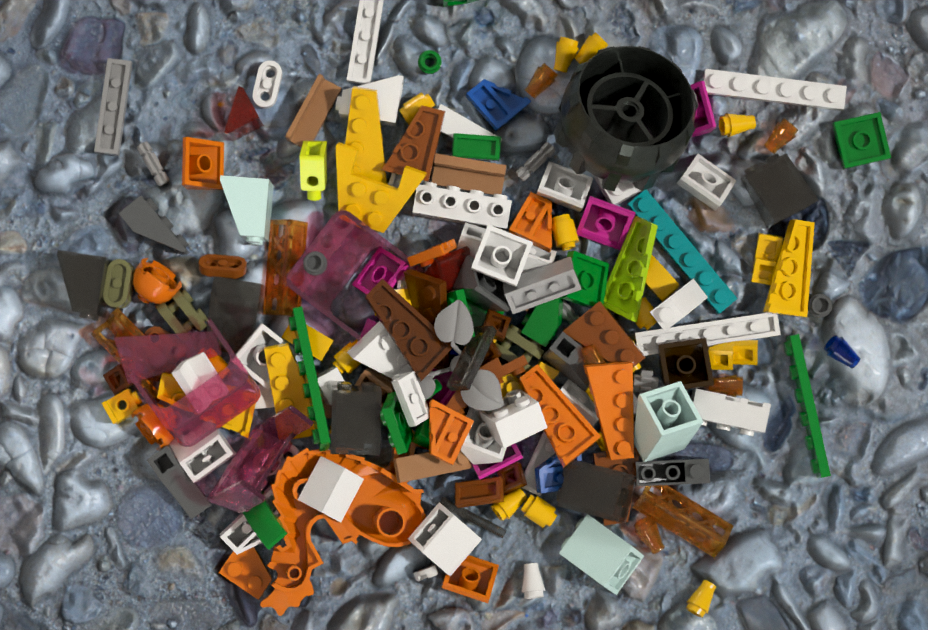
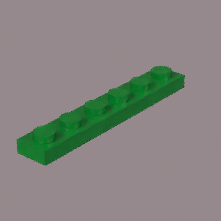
[288,306,331,452]
[783,334,831,478]

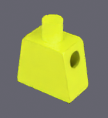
[299,141,327,201]

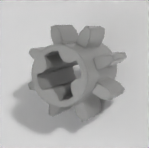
[633,370,659,398]

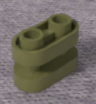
[103,259,135,309]
[155,289,208,343]
[495,324,544,374]

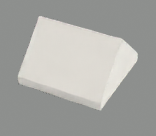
[676,154,736,210]
[537,161,593,212]
[471,225,533,287]
[231,323,298,390]
[461,407,507,465]
[298,456,364,522]

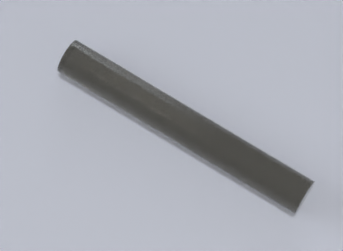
[440,497,507,539]

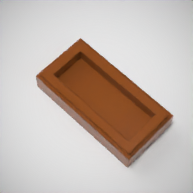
[455,476,504,508]

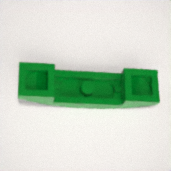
[236,477,288,550]

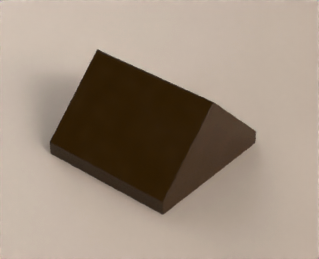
[658,338,714,390]

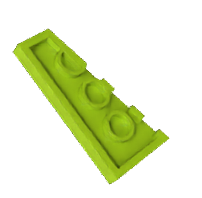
[603,216,658,322]

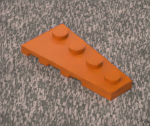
[583,361,634,460]
[518,364,601,468]

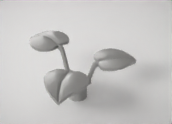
[399,300,504,411]

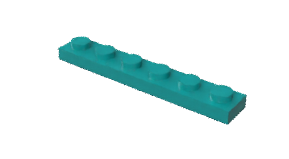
[627,189,738,314]

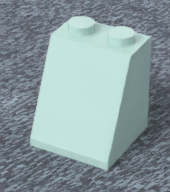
[220,175,274,246]
[634,381,703,462]
[559,514,644,595]

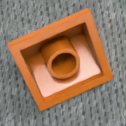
[182,137,224,190]
[441,555,499,603]

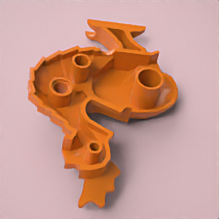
[260,413,429,616]

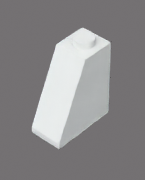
[336,75,404,127]
[650,278,708,331]

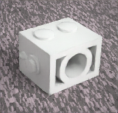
[317,366,351,406]

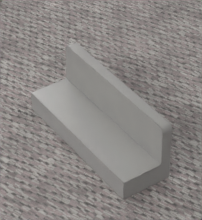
[503,257,581,314]

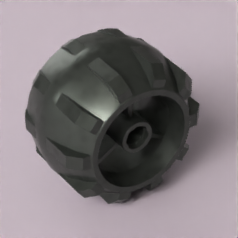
[554,46,699,191]

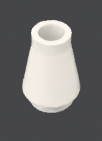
[522,563,546,599]

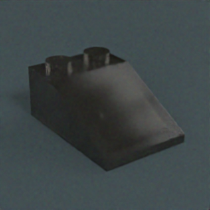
[205,276,265,354]

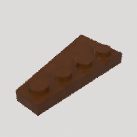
[403,269,450,370]
[365,279,452,382]

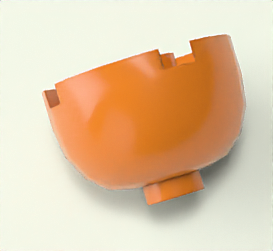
[132,258,182,304]
[131,402,177,451]

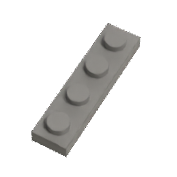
[94,58,133,156]

